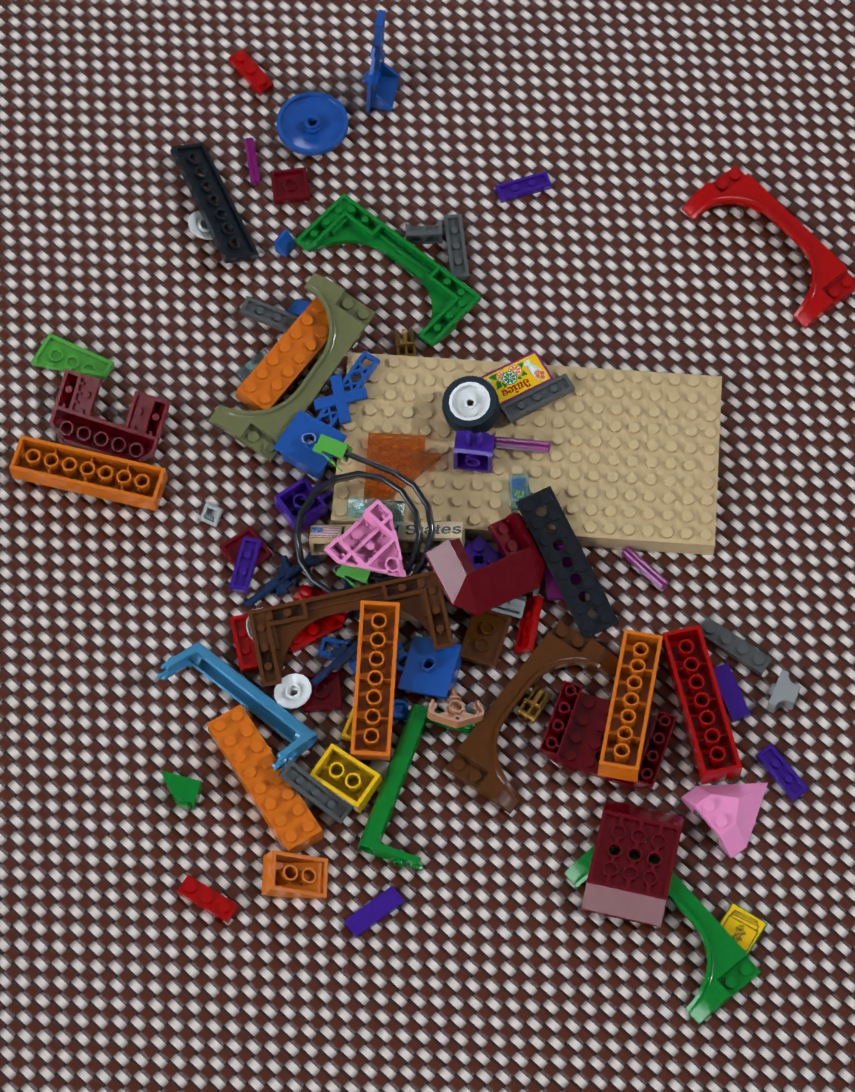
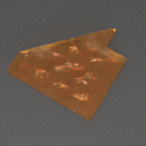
[363,433,441,504]

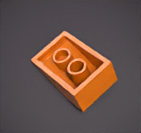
[261,850,328,899]

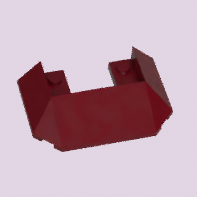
[49,369,171,463]
[425,513,546,616]

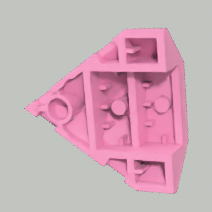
[324,499,406,578]
[681,783,768,859]

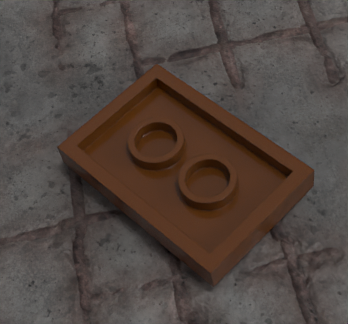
[460,610,513,669]

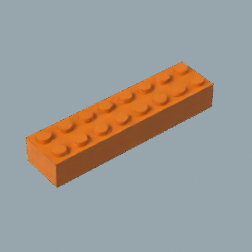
[235,297,329,411]
[9,435,168,511]
[350,600,400,761]
[598,629,663,782]
[207,704,324,854]

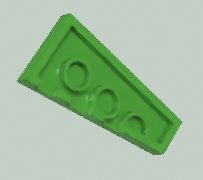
[31,333,115,380]

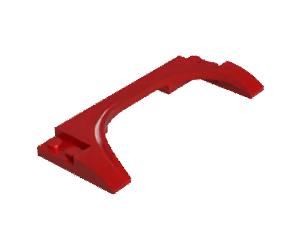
[682,166,855,329]

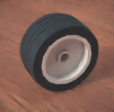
[442,376,500,433]

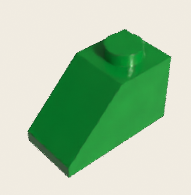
[162,771,203,810]

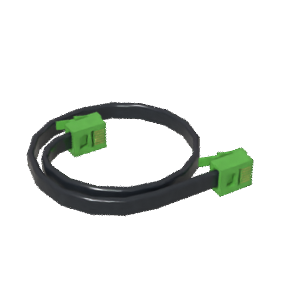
[293,434,436,594]

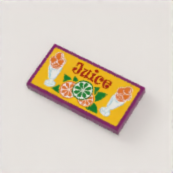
[481,350,554,406]

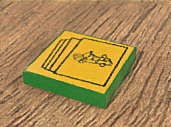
[719,903,768,956]

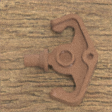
[427,688,485,728]

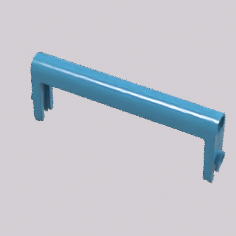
[157,642,318,771]

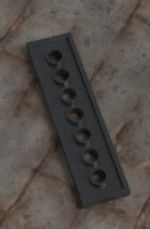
[170,143,259,264]
[515,486,619,639]

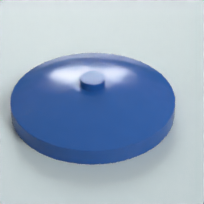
[277,92,348,156]

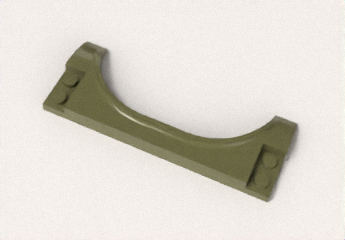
[209,273,376,462]

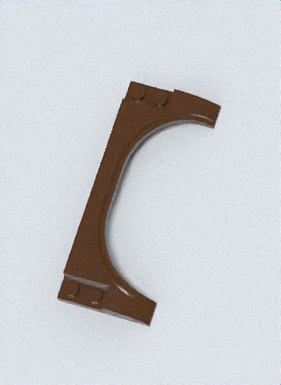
[248,571,454,688]
[445,621,619,814]

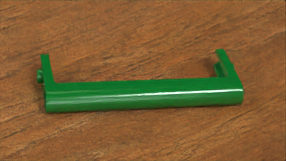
[358,704,476,871]

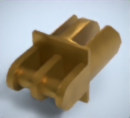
[395,328,416,356]
[517,685,552,724]

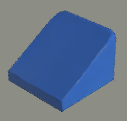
[274,229,296,257]
[287,299,310,317]
[393,699,409,721]

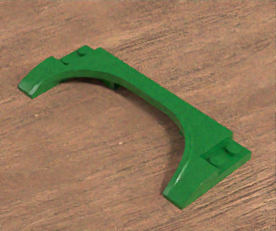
[295,193,481,347]
[564,845,761,1025]

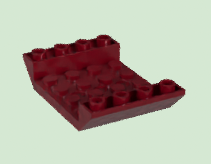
[539,680,677,789]
[581,799,685,928]

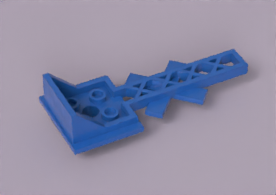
[362,9,400,113]
[273,351,380,480]
[318,636,462,703]

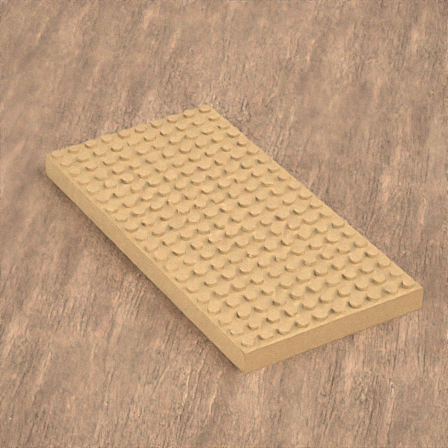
[331,352,722,555]

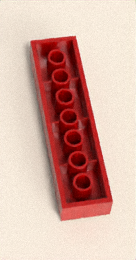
[662,625,742,784]

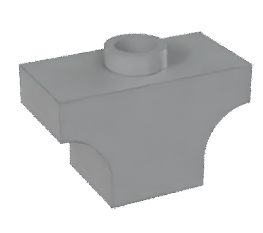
[767,670,801,713]

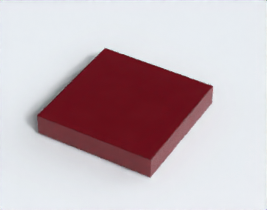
[270,167,310,205]
[219,526,273,568]
[302,672,342,713]

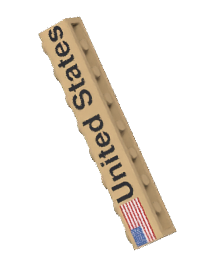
[309,522,465,555]

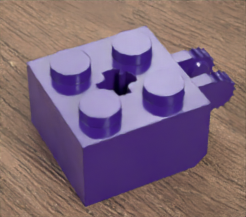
[453,430,495,473]
[274,478,334,531]
[464,535,503,570]

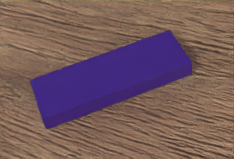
[495,171,552,203]
[229,536,262,594]
[713,663,751,723]
[755,744,809,802]
[344,886,405,938]

